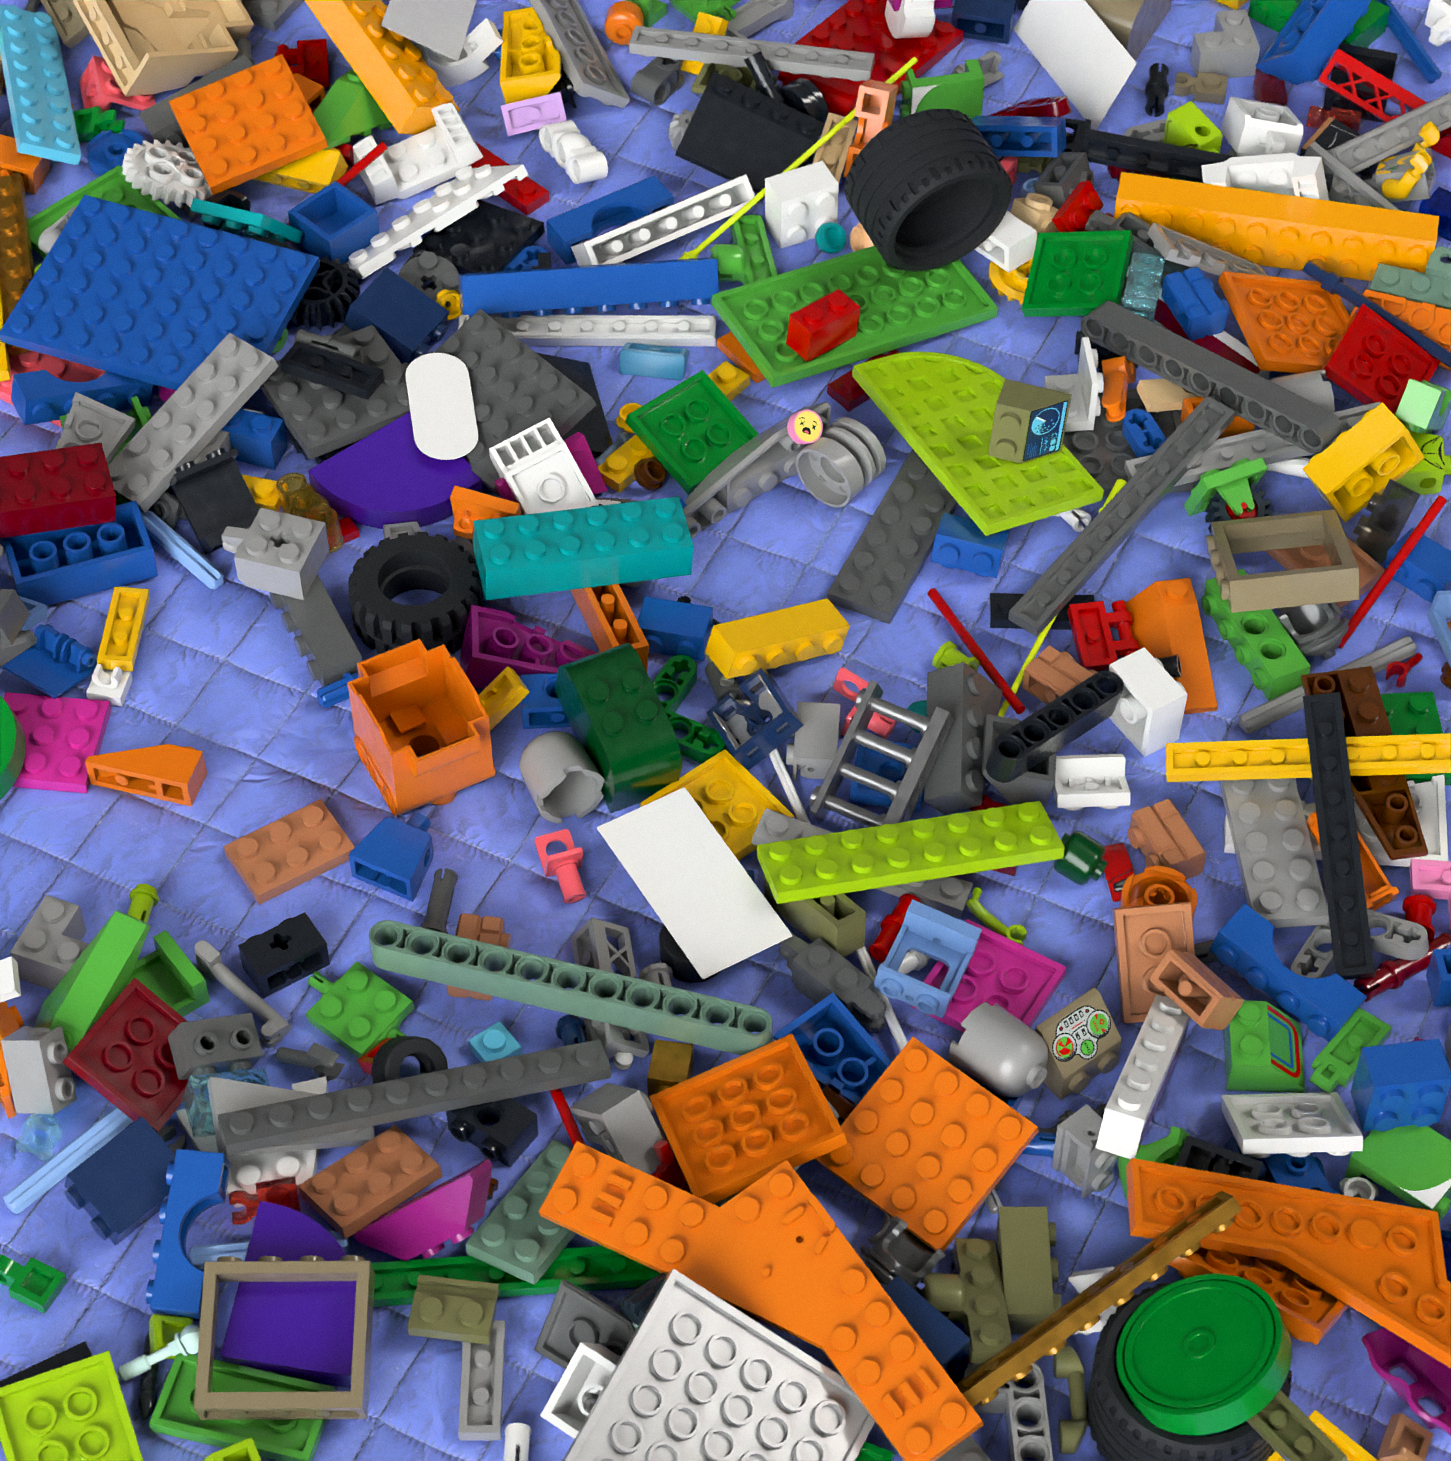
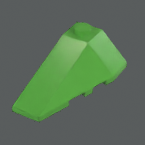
[313,70,393,150]
[33,910,151,1055]

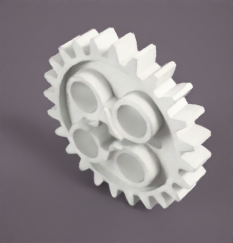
[122,139,213,207]

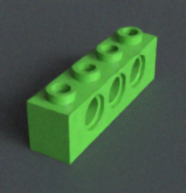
[1201,569,1311,701]

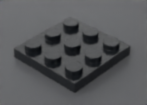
[413,199,545,274]

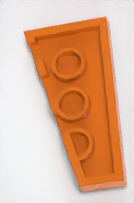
[1349,289,1451,372]

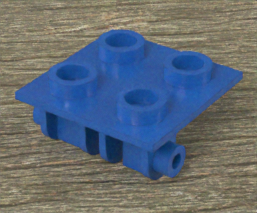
[2,624,97,699]

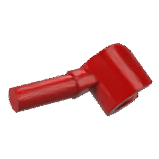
[1385,653,1423,688]

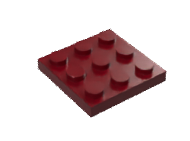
[62,977,198,1133]

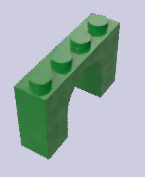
[1248,0,1390,48]

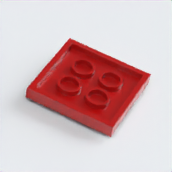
[1321,304,1440,422]

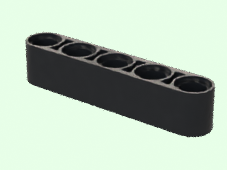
[985,671,1124,783]

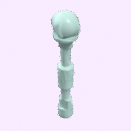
[116,1325,200,1381]

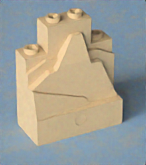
[73,0,254,96]

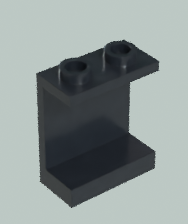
[1322,43,1398,123]
[170,448,259,555]

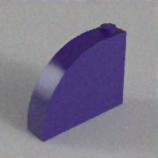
[308,412,483,529]
[220,1201,356,1389]

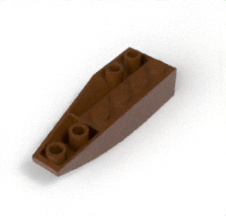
[1301,666,1428,860]

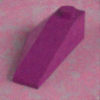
[460,605,596,689]

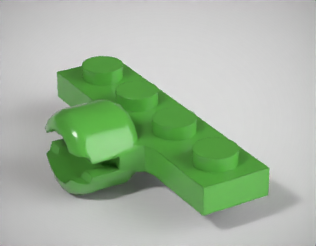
[709,215,778,285]

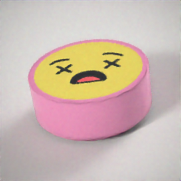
[787,410,823,445]

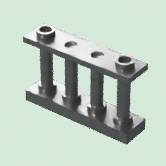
[809,680,955,827]

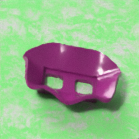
[1361,1327,1451,1435]

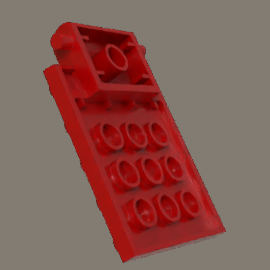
[778,0,964,117]

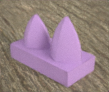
[501,92,567,136]

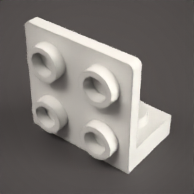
[1044,337,1103,432]

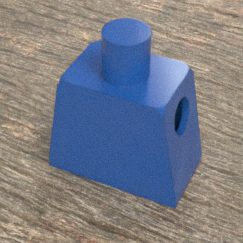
[349,813,434,902]

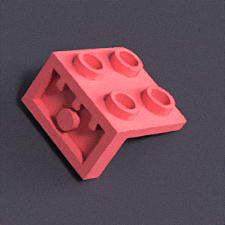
[79,55,156,112]

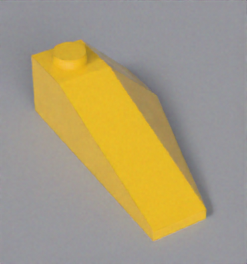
[499,7,561,104]

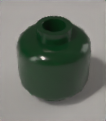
[1054,831,1108,885]

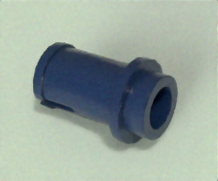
[556,1014,587,1046]

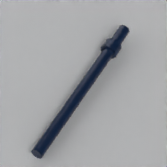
[1303,261,1451,368]

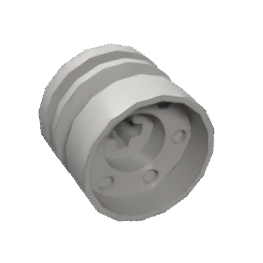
[795,417,886,508]

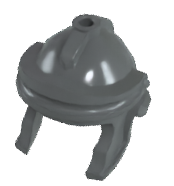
[1277,602,1349,660]
[859,1214,946,1293]

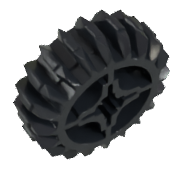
[289,255,361,331]

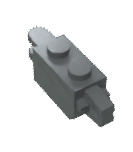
[1085,210,1189,287]
[779,933,886,1033]

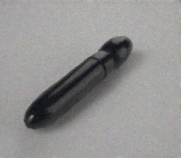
[137,1332,159,1420]

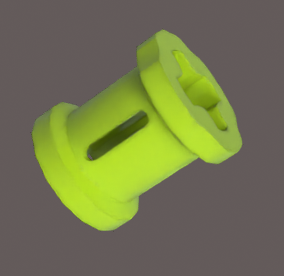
[932,641,979,671]

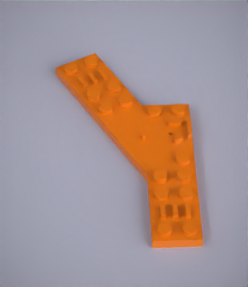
[539,1141,983,1461]
[1126,1158,1451,1368]

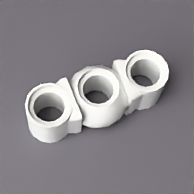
[539,120,608,184]

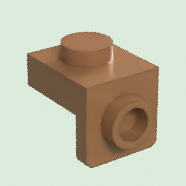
[1376,1413,1433,1461]

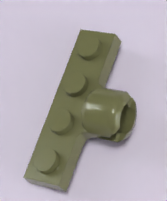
[920,1238,1012,1364]

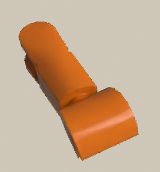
[1101,356,1136,422]

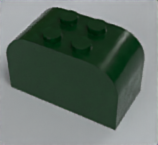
[555,642,682,813]

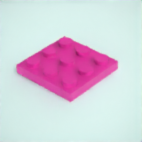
[3,692,111,793]
[911,919,1067,1033]

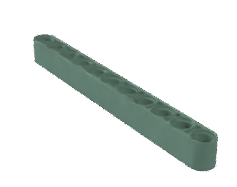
[369,920,772,1056]

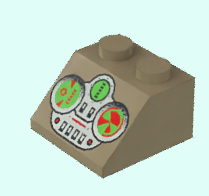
[1035,987,1122,1100]

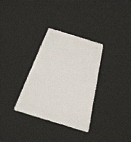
[381,0,477,61]
[1013,0,1137,130]
[597,788,792,979]

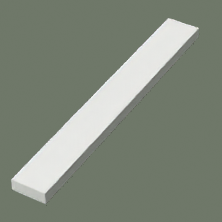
[458,315,716,346]

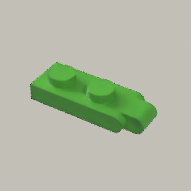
[1310,1008,1392,1094]

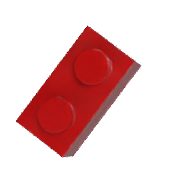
[786,289,861,362]

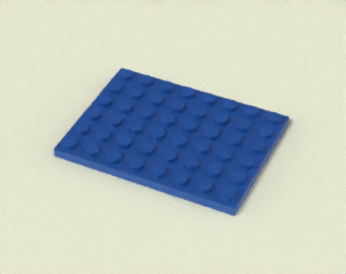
[0,195,320,390]

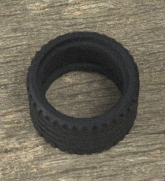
[845,109,1013,271]
[1087,1281,1292,1461]

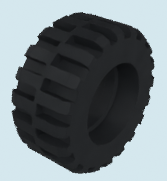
[348,532,484,654]

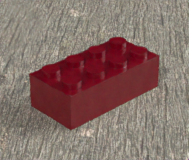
[0,443,116,538]

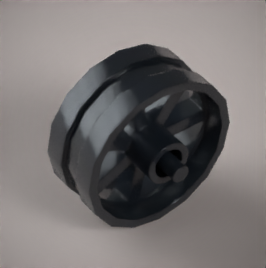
[780,78,828,123]

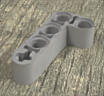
[964,1362,1053,1461]

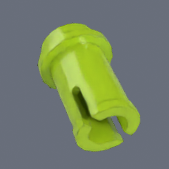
[127,884,159,924]

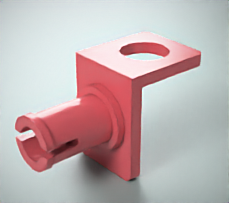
[833,667,897,739]
[534,829,587,904]

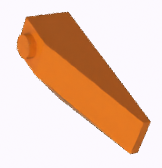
[1125,578,1218,715]

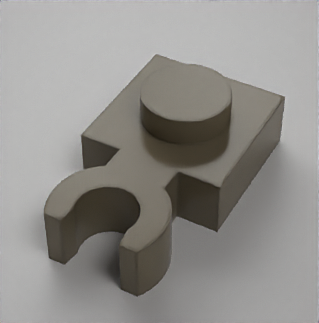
[1173,72,1228,105]

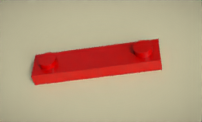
[469,142,550,216]

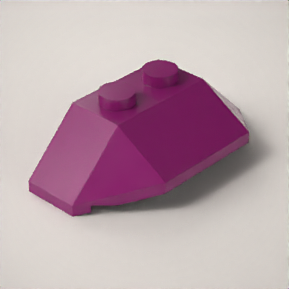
[353,1158,493,1261]

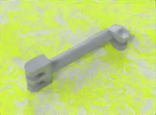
[195,940,292,1048]

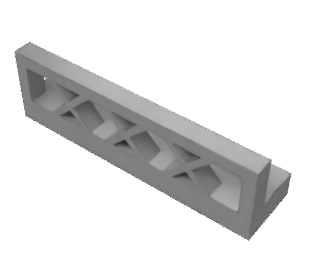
[1304,141,1400,211]
[571,917,650,1060]

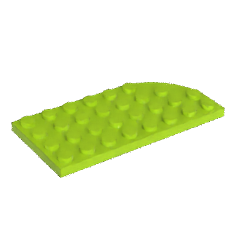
[852,352,1104,536]

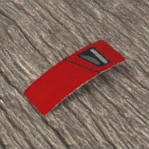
[1102,843,1135,902]

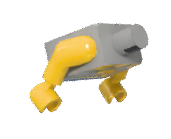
[1360,121,1440,203]

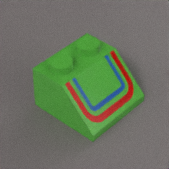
[1223,1001,1305,1093]

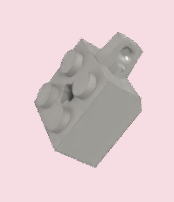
[222,508,329,600]

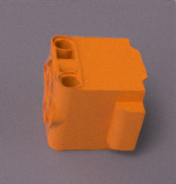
[347,639,496,817]

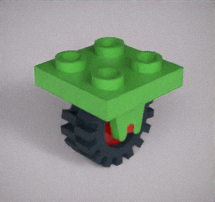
[1184,457,1272,533]

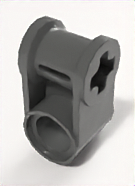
[630,57,684,106]

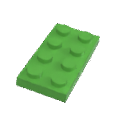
[149,1353,336,1461]

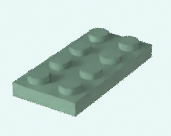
[466,1139,576,1285]

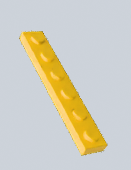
[598,360,750,493]

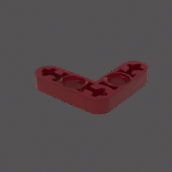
[988,96,1072,117]

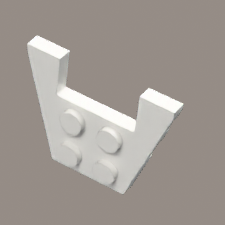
[176,1076,328,1208]

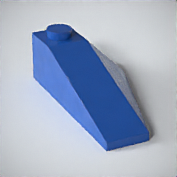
[773,993,892,1105]

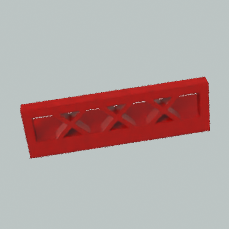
[1317,49,1427,143]

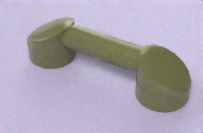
[1053,1345,1088,1454]

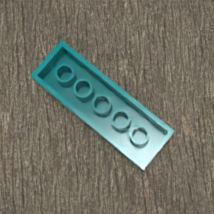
[473,496,694,600]

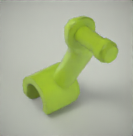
[966,887,1027,946]

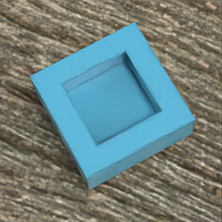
[468,1021,522,1062]

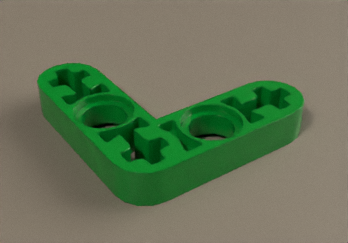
[652,655,726,764]

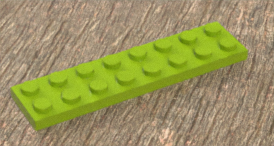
[757,801,1065,904]

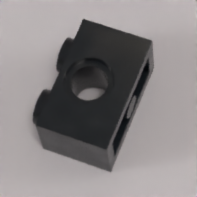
[446,1098,538,1168]

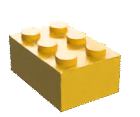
[1302,402,1425,523]

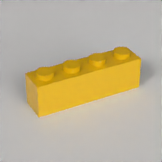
[254,147,348,194]
[705,598,850,679]

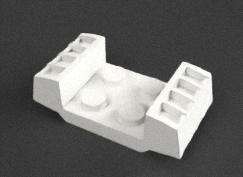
[353,103,483,205]
[1201,153,1329,201]
[489,417,599,515]

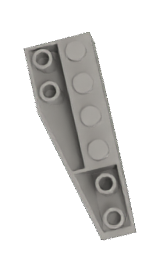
[683,402,831,538]

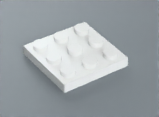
[1221,1092,1363,1158]

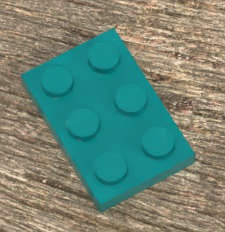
[190,198,303,244]

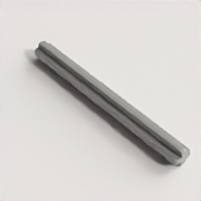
[1238,636,1417,734]

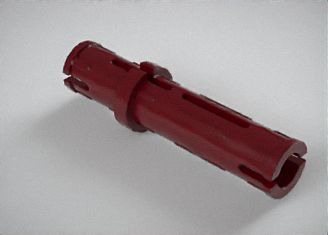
[1354,932,1451,1002]

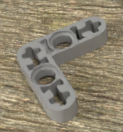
[1291,909,1429,978]

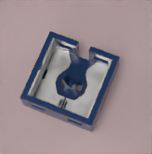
[706,668,804,771]

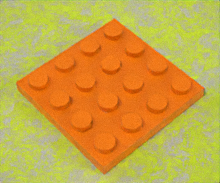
[168,54,328,195]
[1218,271,1351,377]
[649,1034,848,1204]
[815,1037,1039,1252]
[1168,1248,1349,1346]

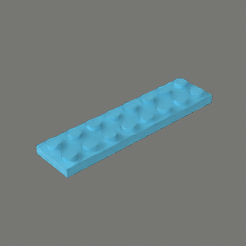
[0,4,81,166]

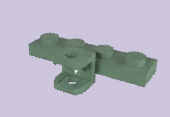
[1369,246,1451,310]

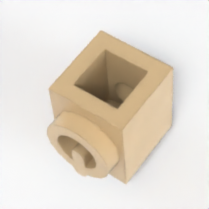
[1010,193,1058,237]

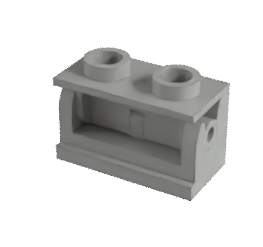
[786,702,841,780]
[1,1026,77,1114]
[1052,1104,1118,1198]

